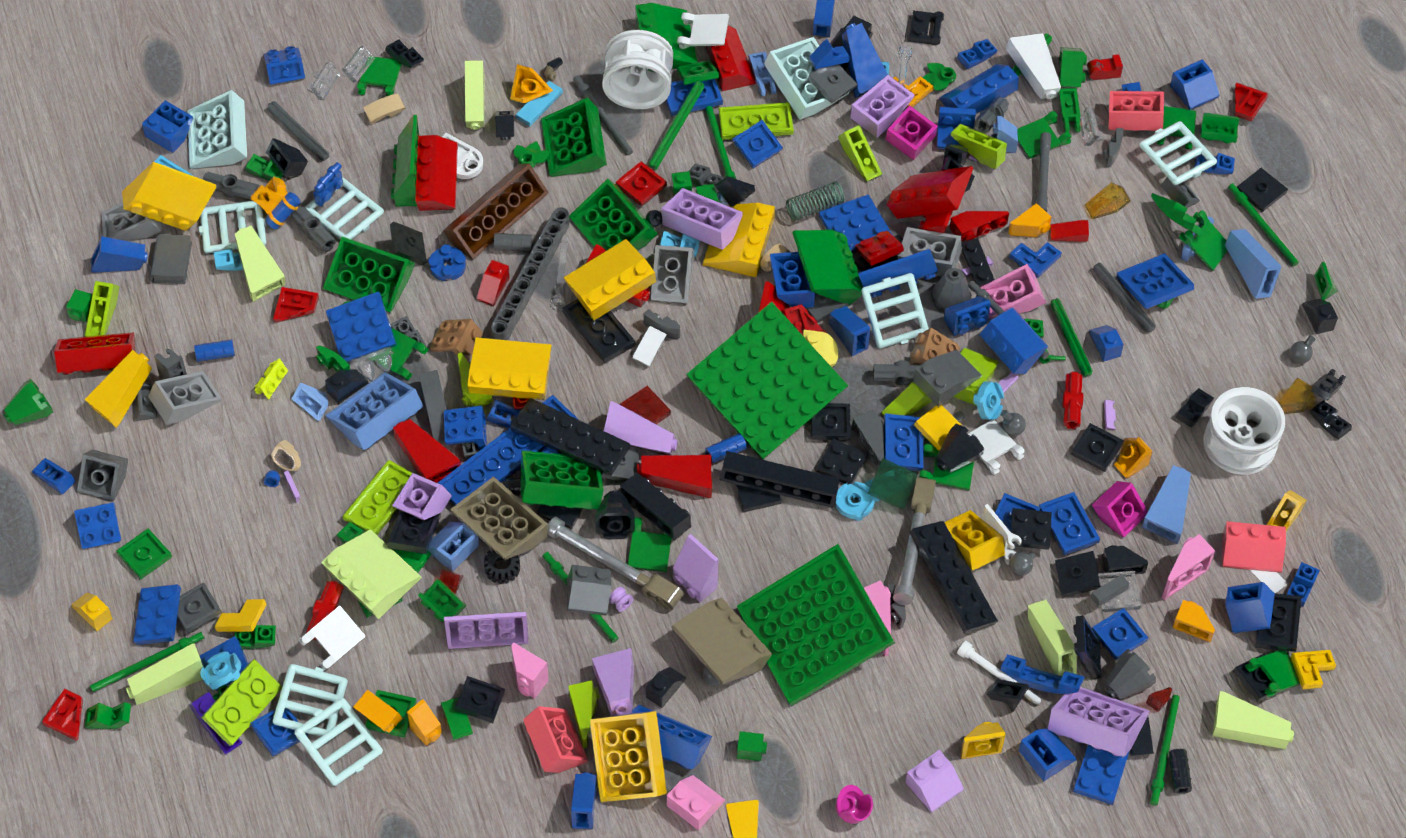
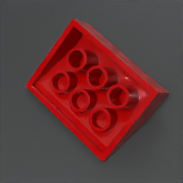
[886,166,974,219]

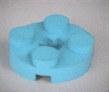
[973,381,1004,420]
[836,482,875,521]
[200,652,241,690]

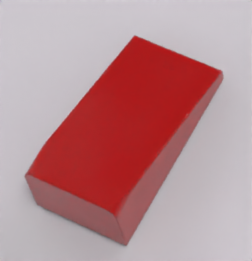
[1050,220,1089,242]

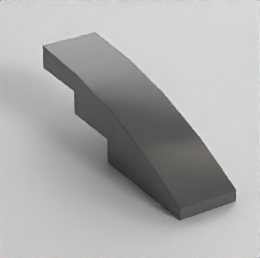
[419,370,447,444]

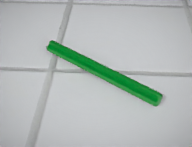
[649,81,704,170]

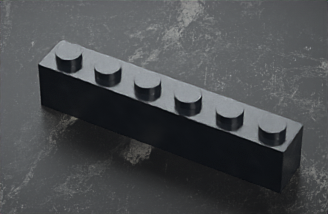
[719,451,840,508]

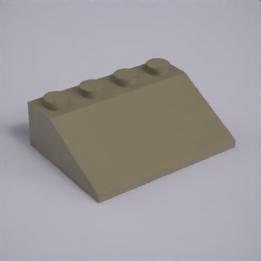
[450,477,548,560]
[672,597,772,685]

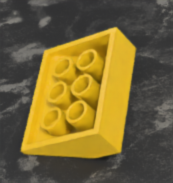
[122,162,216,231]
[703,203,775,277]
[563,239,657,321]
[468,337,552,400]
[590,711,667,802]

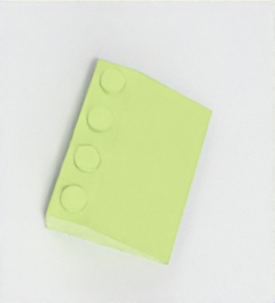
[321,529,422,619]

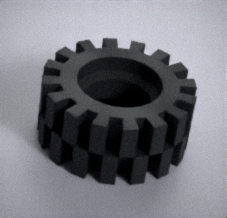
[484,549,520,584]

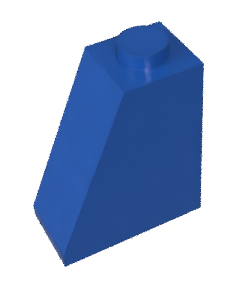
[91,236,148,273]
[829,306,870,356]
[571,772,597,829]

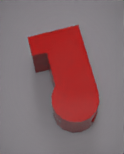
[1087,54,1123,80]

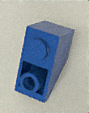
[813,0,835,37]

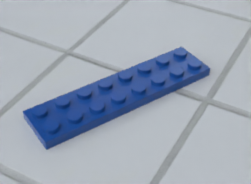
[438,395,578,506]

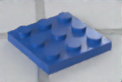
[819,194,892,254]
[1117,253,1194,309]
[326,292,397,363]

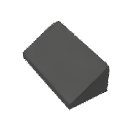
[1161,175,1200,208]
[132,383,158,421]

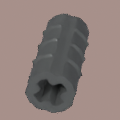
[494,233,532,251]

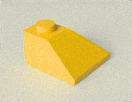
[960,722,1005,759]

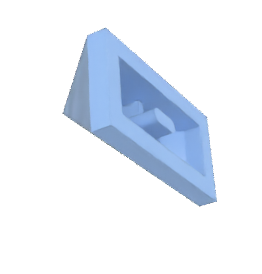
[292,383,328,421]

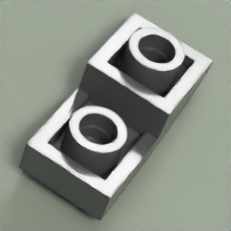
[1104,128,1123,167]
[689,163,725,194]
[643,309,680,340]
[390,316,426,354]
[887,583,906,629]

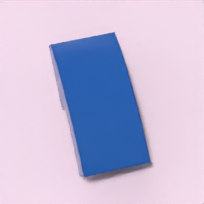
[957,39,998,69]
[1194,153,1235,174]
[1287,562,1320,607]

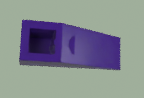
[189,692,242,755]

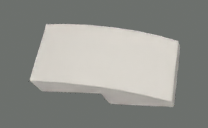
[632,326,667,367]

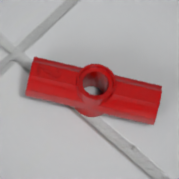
[1062,372,1084,429]
[306,580,344,641]

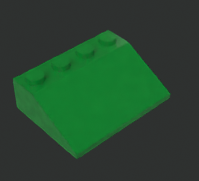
[635,3,698,72]
[541,97,607,177]
[391,115,420,206]
[569,179,658,251]
[792,230,863,306]
[323,236,415,313]
[521,450,604,510]

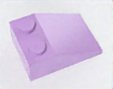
[851,75,914,138]
[673,534,719,602]

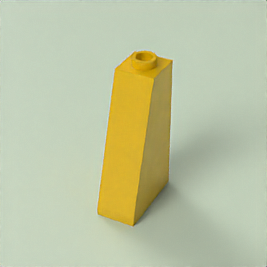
[84,350,152,428]

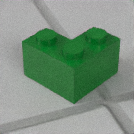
[1059,47,1087,87]

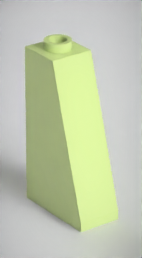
[465,60,485,130]
[235,226,286,302]
[1028,600,1077,676]
[126,643,203,705]
[1213,691,1294,749]

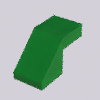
[85,702,131,729]

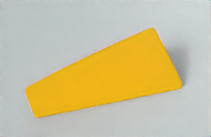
[726,800,759,838]

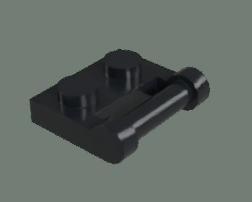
[909,10,944,45]

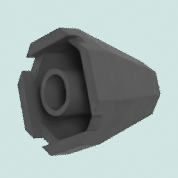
[931,268,972,309]
[1105,649,1156,700]

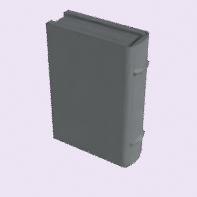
[150,234,192,284]

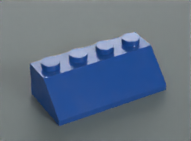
[939,64,1019,114]
[858,249,938,298]
[630,705,712,769]

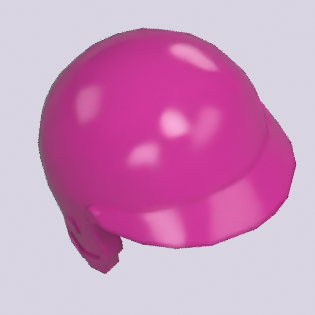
[836,785,873,824]

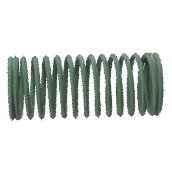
[786,181,845,221]

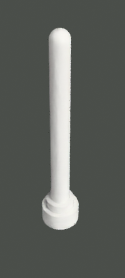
[957,641,1041,705]

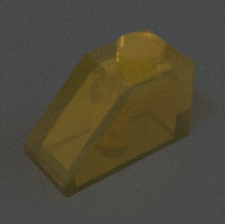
[1085,182,1131,219]
[1278,378,1317,414]

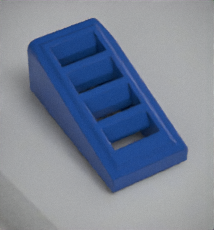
[486,400,521,428]
[32,458,75,494]

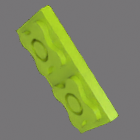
[718,102,794,140]
[343,460,412,535]
[201,659,282,746]

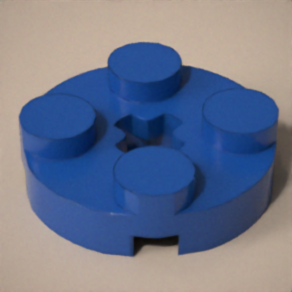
[429,245,466,281]

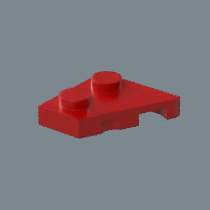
[1235,83,1268,122]
[273,287,319,323]
[783,304,828,335]
[42,688,83,741]

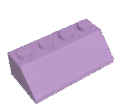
[661,188,743,250]

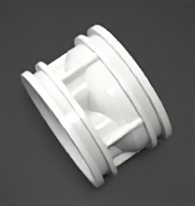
[603,30,673,109]
[1203,387,1285,475]

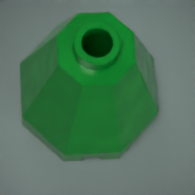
[3,378,54,425]

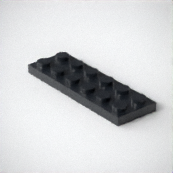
[510,398,631,476]
[909,521,998,633]

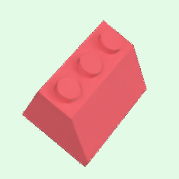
[1109,91,1164,131]
[1222,521,1286,573]
[523,706,588,773]

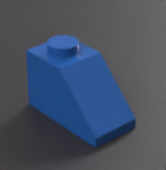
[1089,325,1124,362]

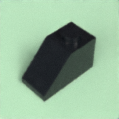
[495,111,514,140]
[266,138,308,176]
[943,143,968,166]
[1302,299,1338,334]
[325,369,369,404]
[1102,545,1148,578]
[646,667,686,708]

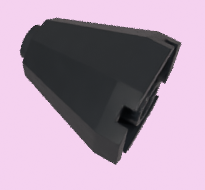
[936,424,984,472]
[595,490,635,540]

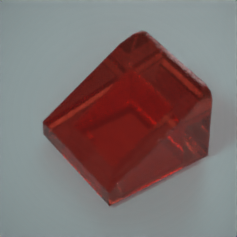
[439,570,463,595]
[1146,687,1173,712]

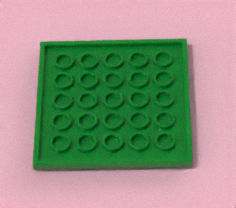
[686,302,848,460]
[736,544,895,706]

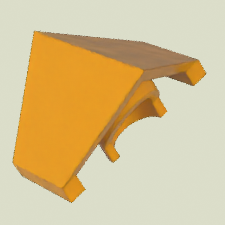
[510,64,553,103]
[1114,437,1153,478]

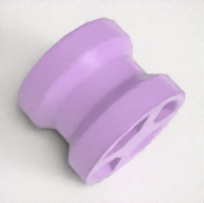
[609,587,634,612]

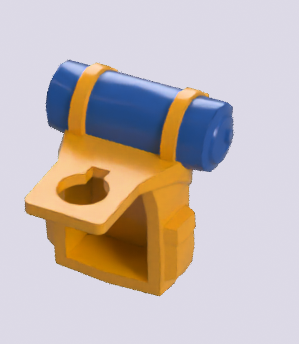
[250,177,301,229]

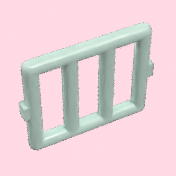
[1139,121,1217,185]
[305,178,384,240]
[199,201,267,253]
[861,273,929,349]
[273,664,348,737]
[295,698,383,786]

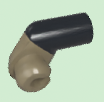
[544,57,563,81]

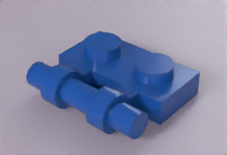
[314,162,343,206]

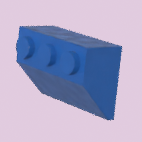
[770,252,815,308]
[979,308,1048,374]

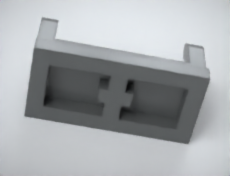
[154,349,187,380]

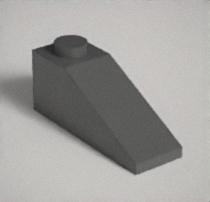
[852,409,884,472]

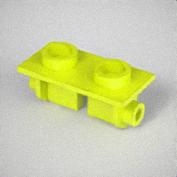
[254,358,288,399]

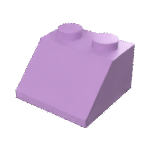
[392,473,452,520]
[905,750,964,813]

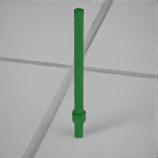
[705,106,736,179]
[1228,183,1299,267]
[542,552,619,643]
[90,632,205,692]
[1150,695,1180,806]

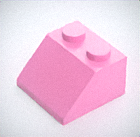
[511,642,548,699]
[667,775,725,830]

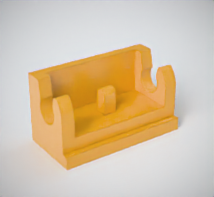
[353,689,403,733]

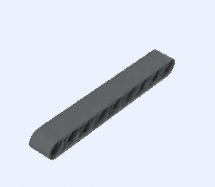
[491,207,570,340]

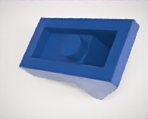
[810,39,849,69]

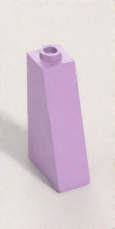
[604,401,678,455]
[592,648,634,716]

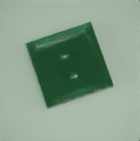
[867,458,918,510]

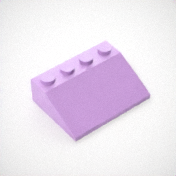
[444,612,528,649]
[1048,687,1149,757]

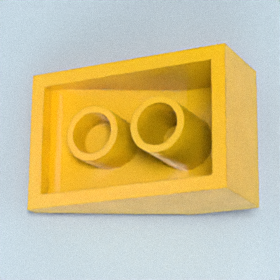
[944,510,1005,571]

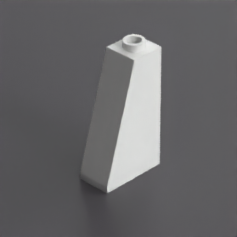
[1006,33,1061,99]

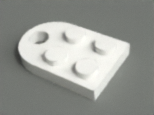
[442,133,483,179]

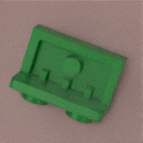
[1200,113,1239,143]
[418,579,467,623]

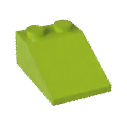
[953,348,999,406]

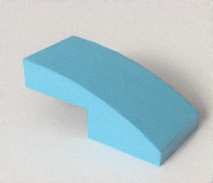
[659,231,700,257]
[214,249,243,271]

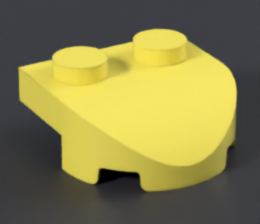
[803,330,838,367]

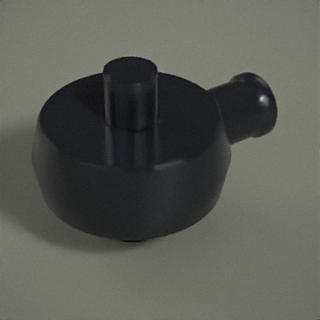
[646,210,662,227]

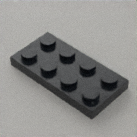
[562,299,636,363]

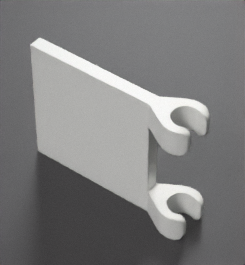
[677,13,729,49]
[968,419,1024,475]
[982,504,1021,565]
[299,606,365,670]

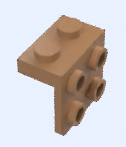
[429,319,483,362]
[910,328,960,365]

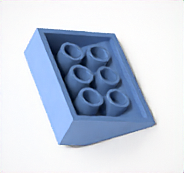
[326,372,424,450]

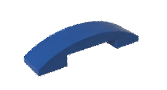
[1001,654,1084,694]

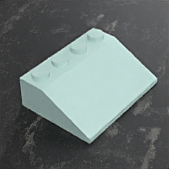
[764,37,849,120]
[187,90,247,169]

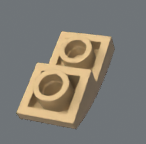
[363,93,406,124]

